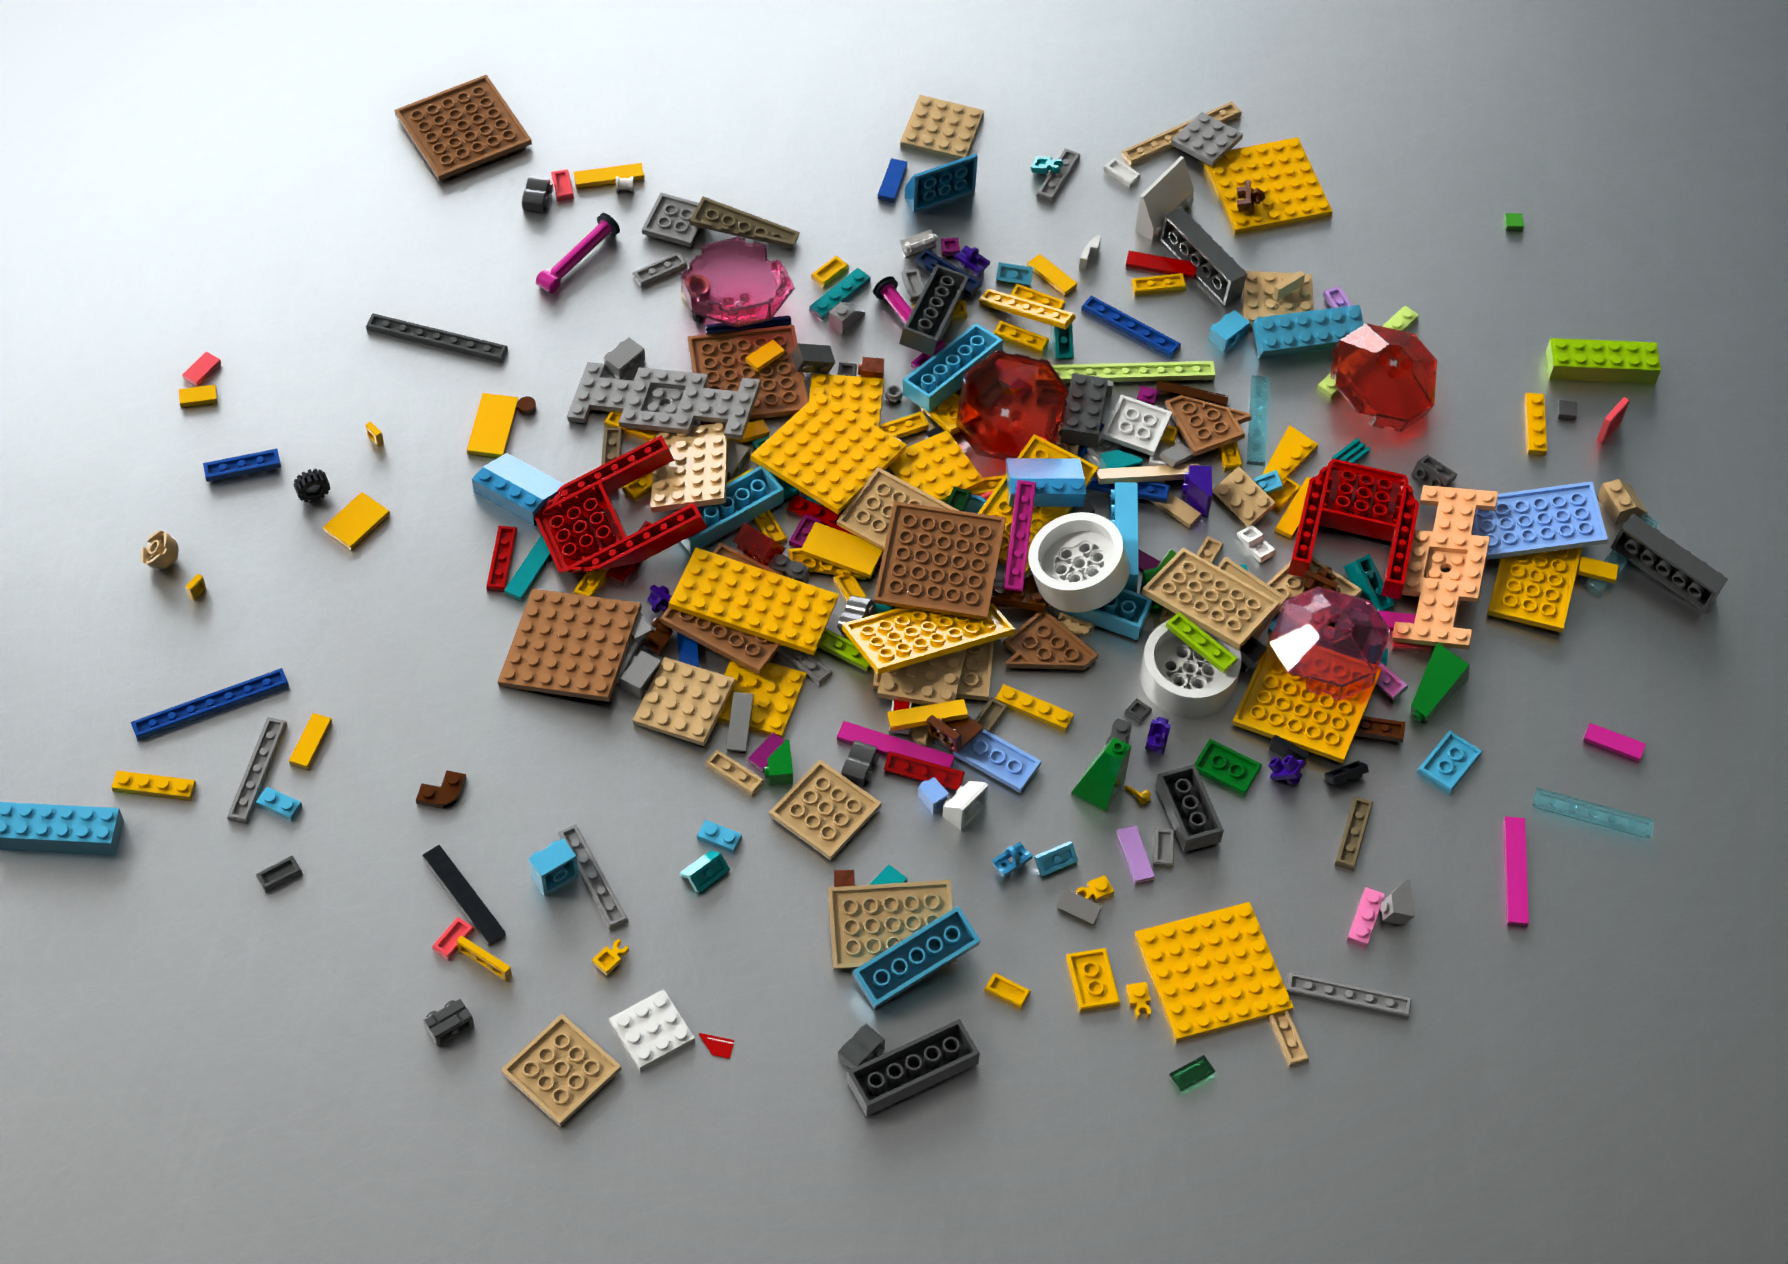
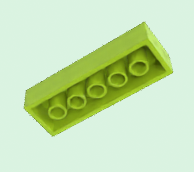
[1546,338,1661,384]

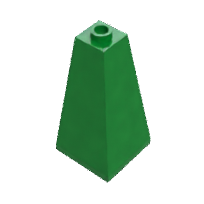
[1411,643,1470,723]
[1071,737,1131,812]

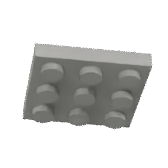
[1171,112,1243,166]
[642,193,700,247]

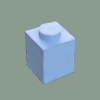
[918,777,949,814]

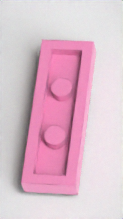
[1347,887,1385,947]

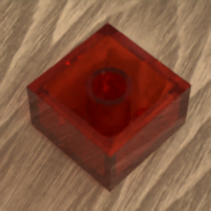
[733,522,786,566]

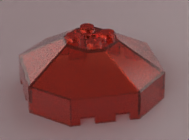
[1331,323,1437,432]
[956,350,1069,461]

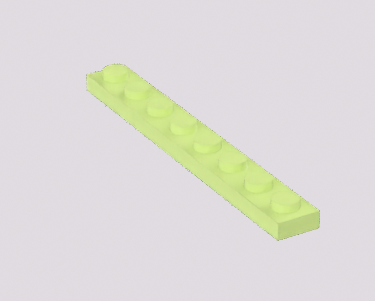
[1317,306,1419,399]

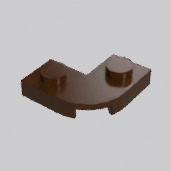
[416,770,467,808]

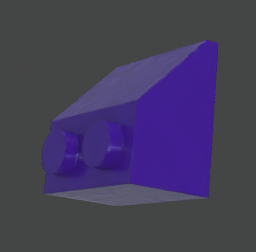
[1182,465,1212,518]

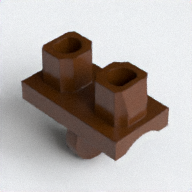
[1237,180,1265,215]
[1304,567,1340,600]

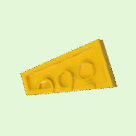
[1261,425,1318,482]
[788,548,866,580]

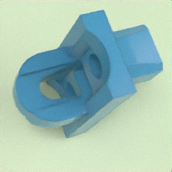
[991,842,1033,878]

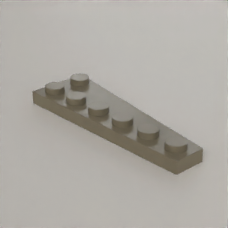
[689,196,800,249]

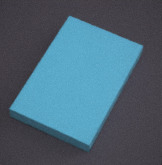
[1417,730,1483,794]

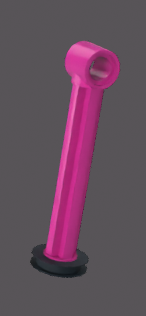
[536,213,620,294]
[873,276,946,358]

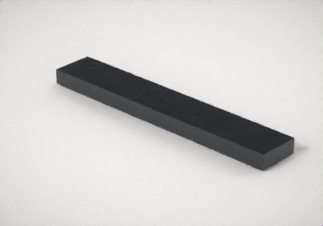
[422,845,506,946]

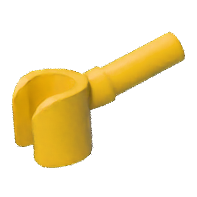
[1124,785,1151,804]

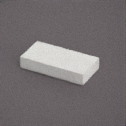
[1103,157,1141,188]

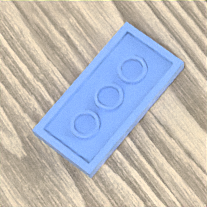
[953,729,1041,793]

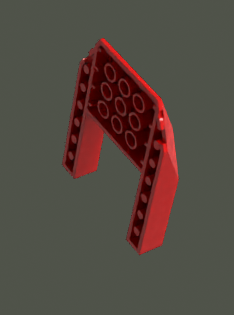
[534,435,707,574]
[1288,459,1419,600]

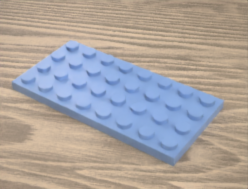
[1472,482,1608,560]

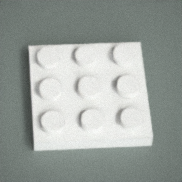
[1102,394,1172,456]
[609,989,695,1071]

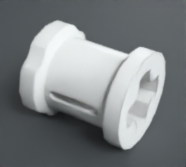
[616,176,634,192]

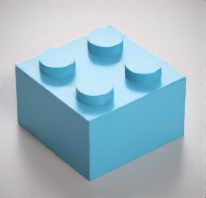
[528,838,579,896]

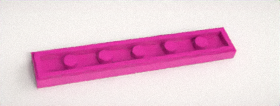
[1003,480,1036,593]
[837,721,955,768]
[1504,816,1529,927]

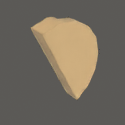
[1058,611,1095,637]
[911,725,929,747]

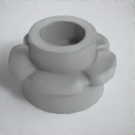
[885,385,903,402]

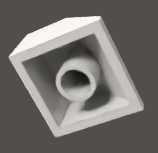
[942,781,988,831]

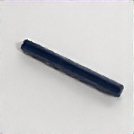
[705,315,791,335]

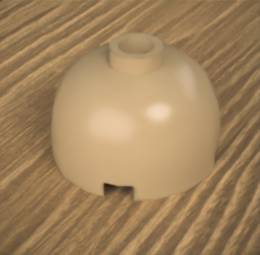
[141,530,179,569]

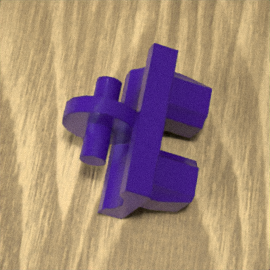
[955,245,990,277]
[647,585,672,613]
[1145,717,1171,754]
[1268,755,1307,785]

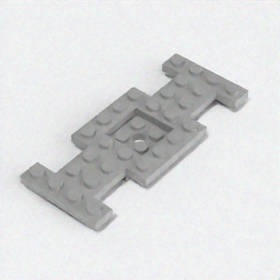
[567,362,761,440]

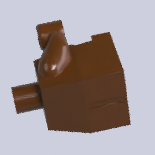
[644,617,673,656]

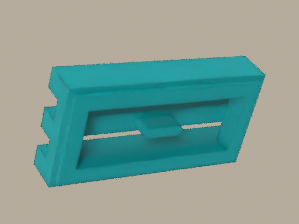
[1332,438,1370,463]

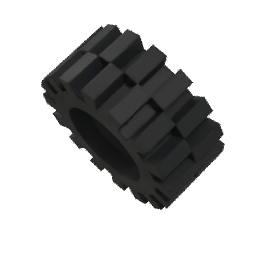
[293,469,331,502]

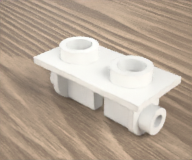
[900,229,938,257]

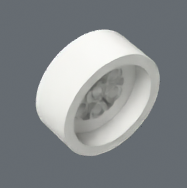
[1028,512,1130,612]
[1140,620,1241,719]

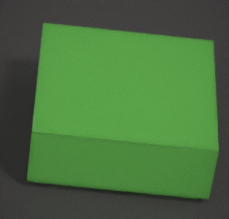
[1504,213,1524,230]

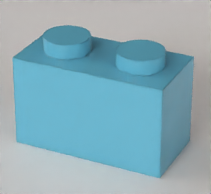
[1208,310,1250,352]

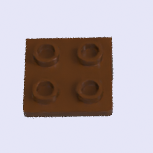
[927,715,983,753]

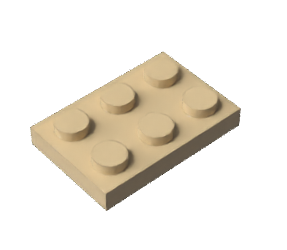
[1212,466,1276,527]

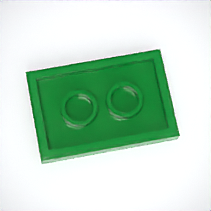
[1195,739,1262,797]

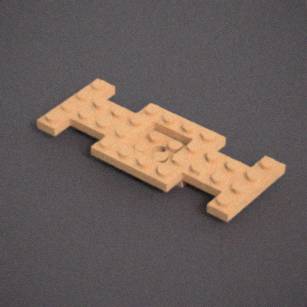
[1392,485,1498,650]

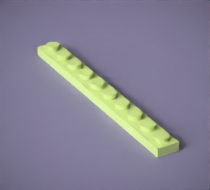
[1035,361,1215,384]

